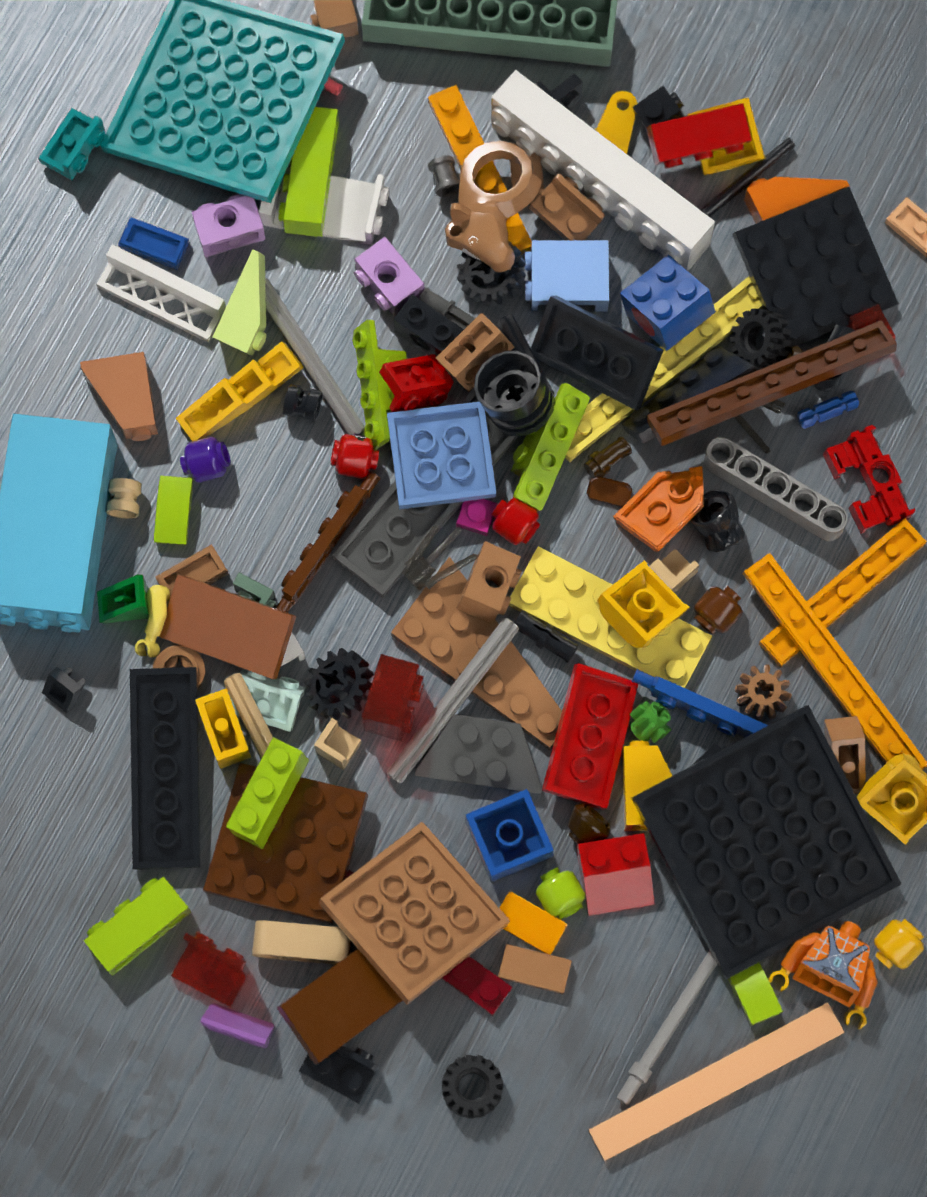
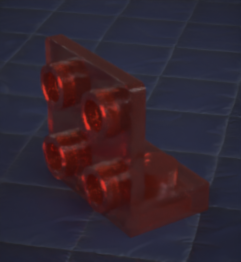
[171,932,251,1009]

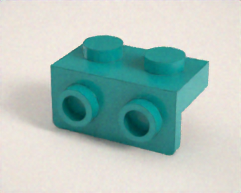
[38,108,105,180]

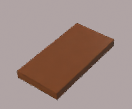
[159,574,297,679]

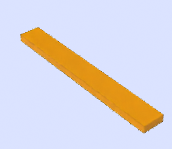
[742,553,927,770]

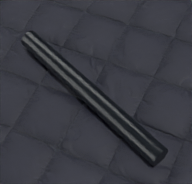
[700,137,795,217]

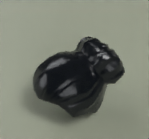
[691,490,745,552]

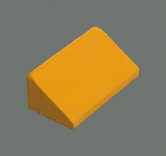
[500,891,568,955]

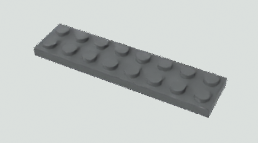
[332,388,519,598]

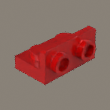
[379,354,454,412]

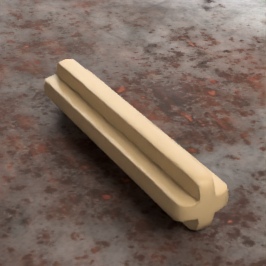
[224,673,273,758]

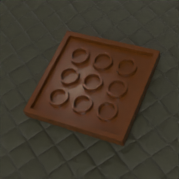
[203,763,369,924]

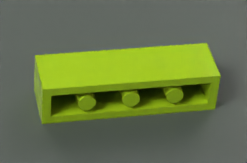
[279,107,339,237]

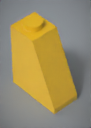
[622,741,672,831]

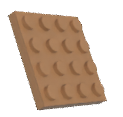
[319,822,510,1005]

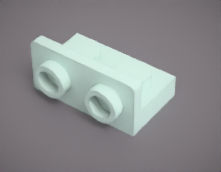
[231,669,306,732]

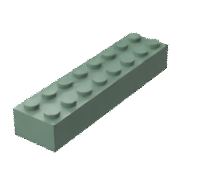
[362,0,617,67]

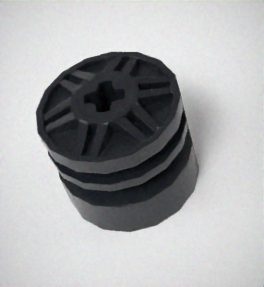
[474,351,555,436]

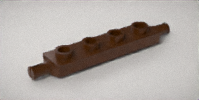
[276,471,381,613]

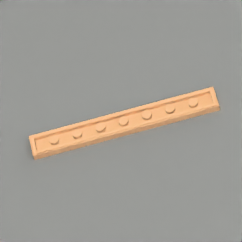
[588,1002,845,1161]

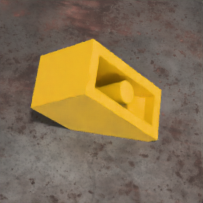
[195,688,251,769]

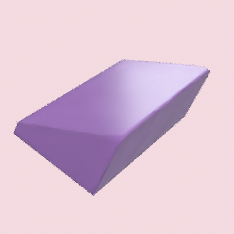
[201,1003,274,1049]

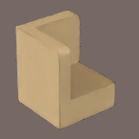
[649,549,699,593]
[314,718,362,770]

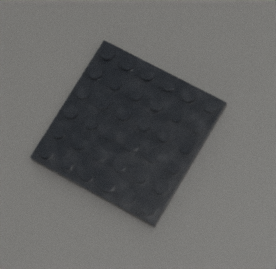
[631,705,902,979]

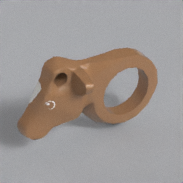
[445,141,542,272]

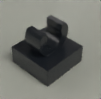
[42,667,86,713]

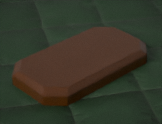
[586,476,632,507]

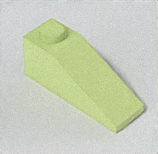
[213,249,267,355]

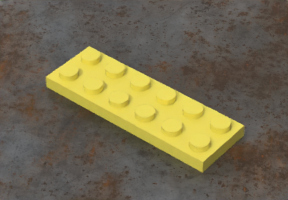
[509,546,712,688]

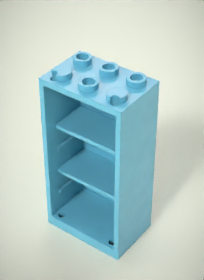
[0,414,118,633]

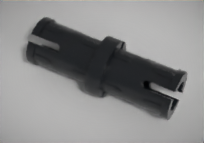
[514,610,579,663]

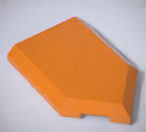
[613,466,704,552]

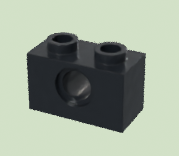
[393,295,464,356]

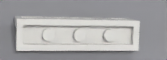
[96,244,226,343]

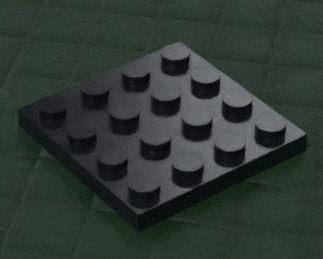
[732,186,899,347]

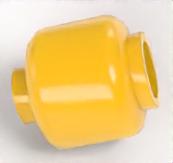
[874,918,924,969]

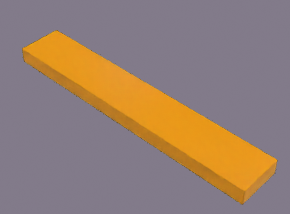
[759,518,927,668]

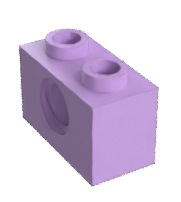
[192,194,266,257]
[354,237,424,317]

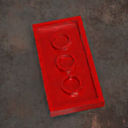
[542,663,639,810]

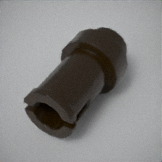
[584,436,632,478]

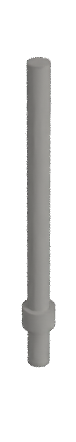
[616,950,717,1105]

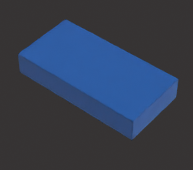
[118,217,190,270]

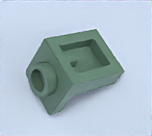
[233,572,277,608]

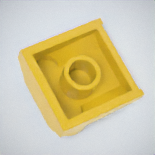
[686,97,765,175]
[597,560,690,648]
[857,753,927,845]

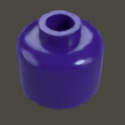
[180,437,231,483]

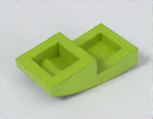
[154,475,193,545]
[728,962,783,1026]

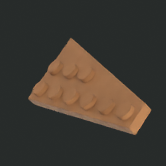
[391,556,562,750]

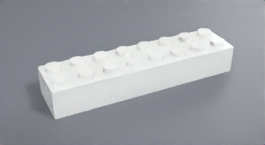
[491,70,715,271]

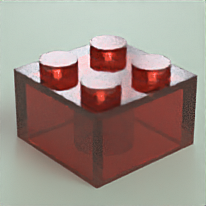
[362,654,425,741]

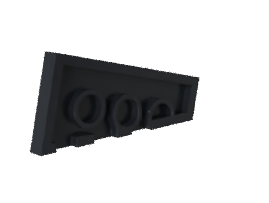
[622,346,757,444]

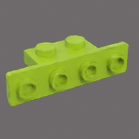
[353,320,407,450]
[511,383,590,511]

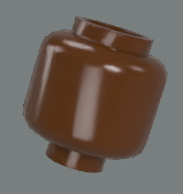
[694,586,743,635]

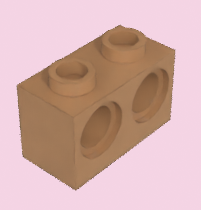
[436,312,514,392]

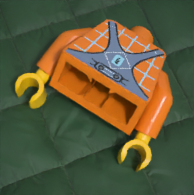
[769,921,877,1029]

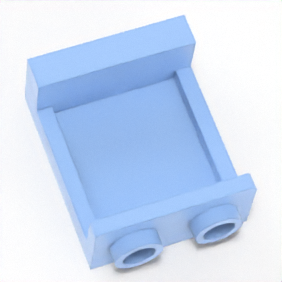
[525,240,609,312]

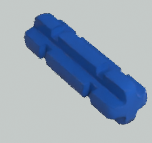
[797,391,859,429]

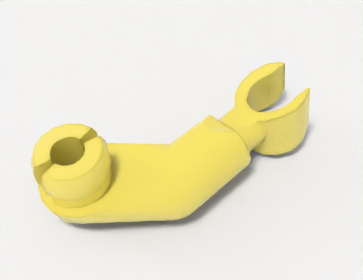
[135,585,170,657]

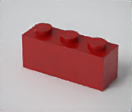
[646,103,752,169]

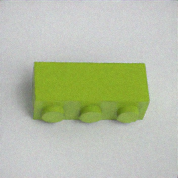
[226,737,309,849]
[83,876,192,976]

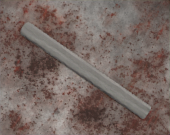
[265,278,365,436]
[387,618,519,783]

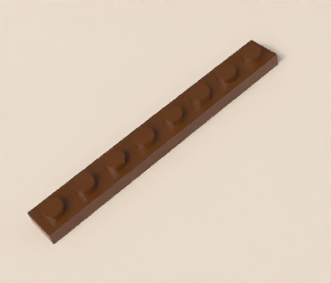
[647,320,897,446]

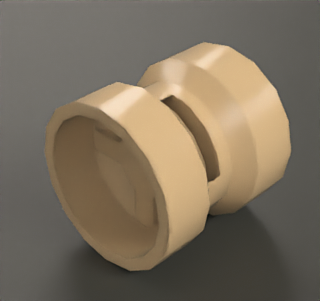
[106,478,142,519]

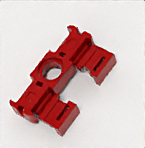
[823,425,915,534]

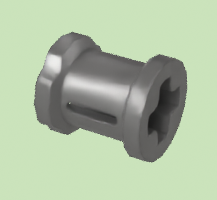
[427,155,460,197]

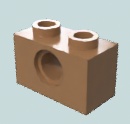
[456,541,522,624]

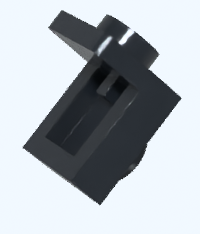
[534,73,583,109]
[632,86,684,128]

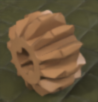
[735,665,791,721]

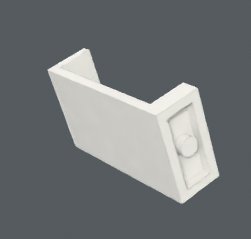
[259,167,389,245]

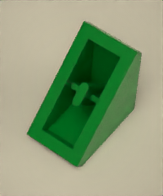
[97,574,149,624]

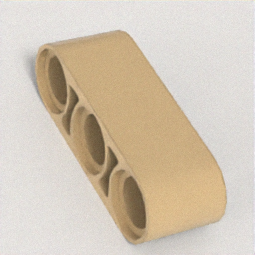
[252,921,352,965]

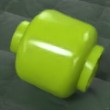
[536,867,586,920]

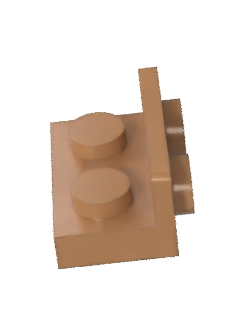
[529,173,605,240]

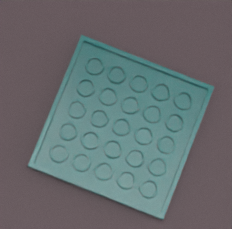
[100,0,346,203]

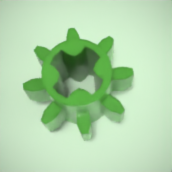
[630,701,671,743]

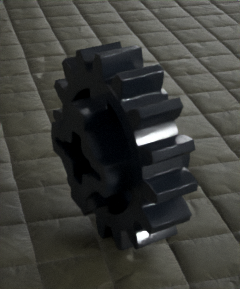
[457,240,526,306]
[304,648,374,721]

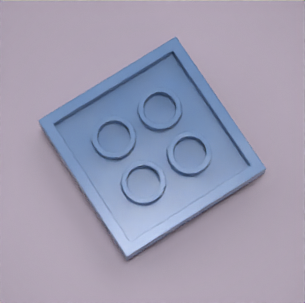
[387,402,496,510]

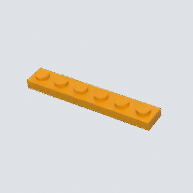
[428,85,532,255]

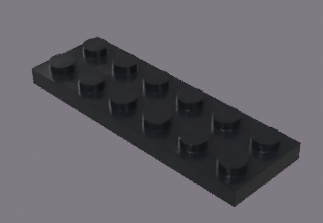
[130,667,201,870]

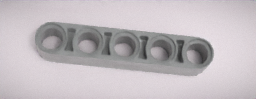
[704,437,848,541]

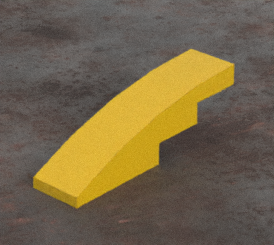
[176,341,304,442]

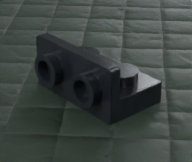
[299,1045,378,1104]

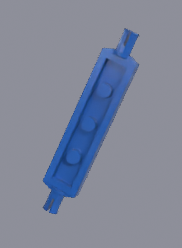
[631,669,767,737]

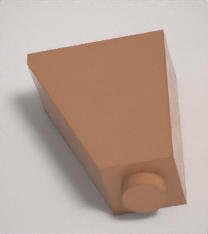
[80,352,158,441]

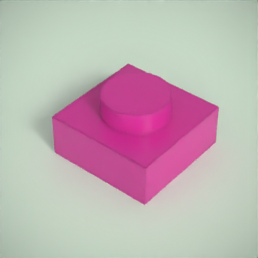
[456,499,497,536]

